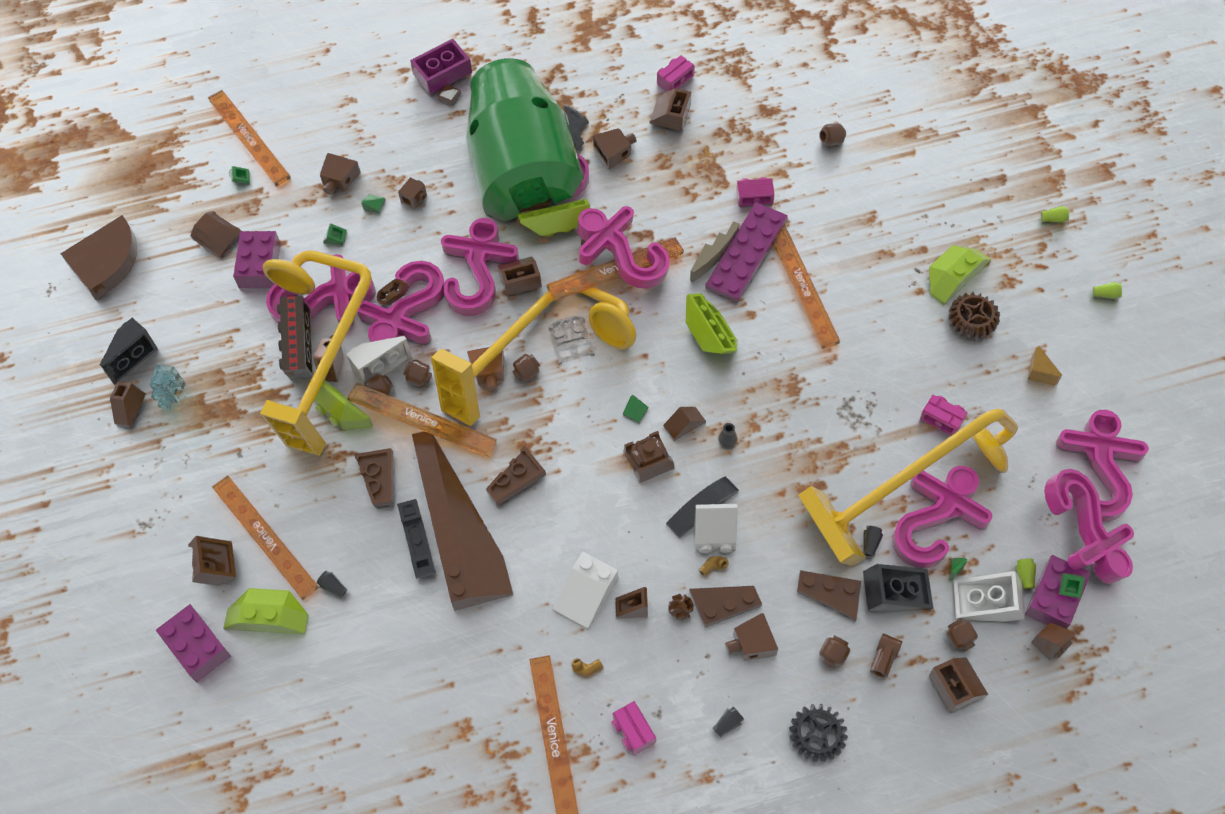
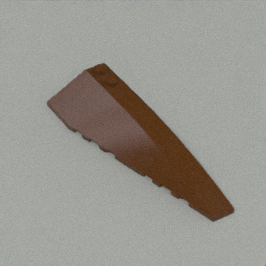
[412,430,513,611]

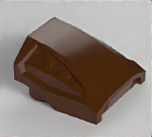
[190,211,242,259]

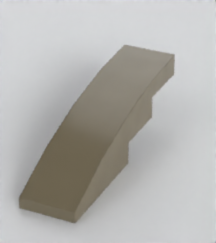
[690,221,740,282]

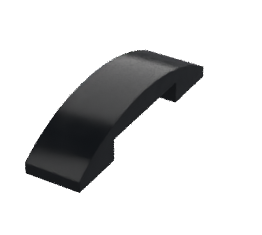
[666,476,739,538]
[397,499,436,579]

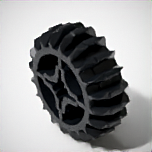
[789,704,848,763]

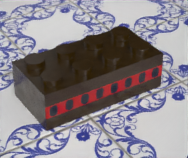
[277,296,313,380]

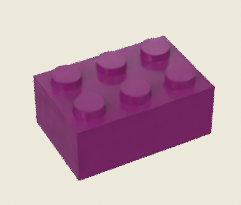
[410,38,473,95]
[233,231,281,288]
[1025,555,1091,629]
[156,604,231,683]

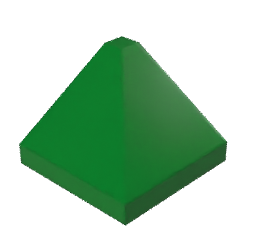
[229,166,250,184]
[361,194,386,213]
[323,223,347,245]
[623,395,649,423]
[949,558,968,581]
[1059,573,1085,598]

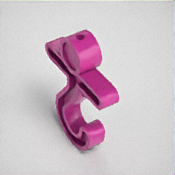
[577,206,670,289]
[441,218,519,316]
[266,254,376,327]
[358,260,444,344]
[1056,410,1149,522]
[892,466,993,568]
[1044,469,1134,584]

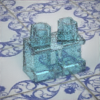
[149,364,185,410]

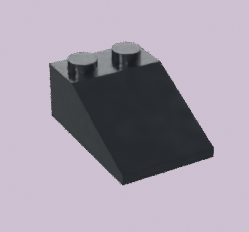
[99,317,158,385]
[863,564,934,612]

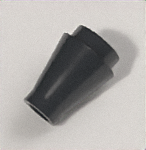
[718,423,738,447]
[863,526,883,557]
[316,570,348,599]
[712,706,744,738]

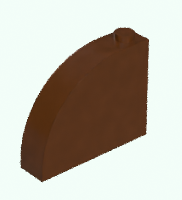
[60,215,137,300]

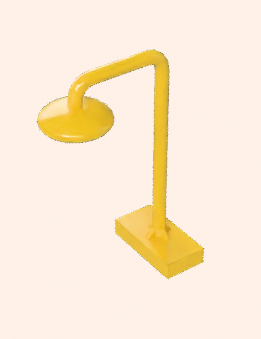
[260,250,372,456]
[431,279,636,426]
[798,409,1018,567]

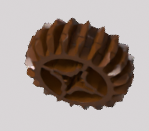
[948,292,1000,340]

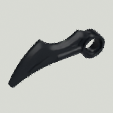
[564,104,589,153]

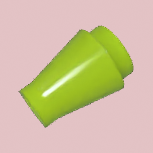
[1041,205,1069,223]
[1093,281,1122,299]
[1015,558,1036,590]

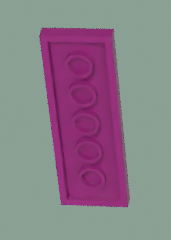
[705,202,788,302]

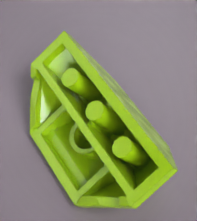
[517,198,590,236]
[929,245,991,305]
[685,293,737,354]
[314,379,373,430]
[223,588,309,635]

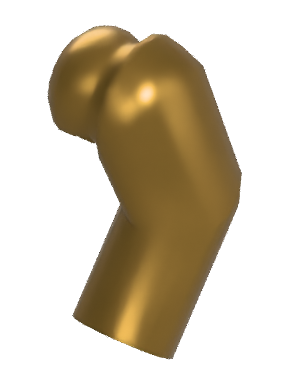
[698,556,729,577]
[571,658,604,677]

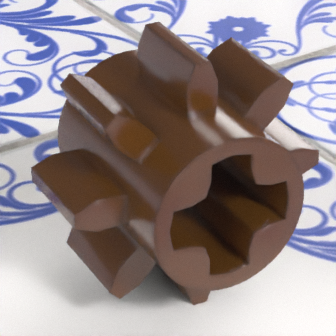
[668,593,694,620]

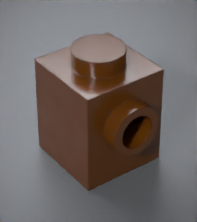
[398,177,427,210]

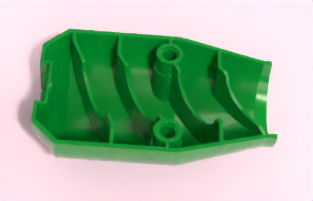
[466,58,584,221]

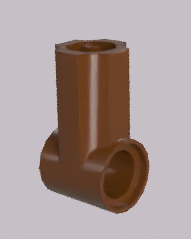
[870,633,903,678]

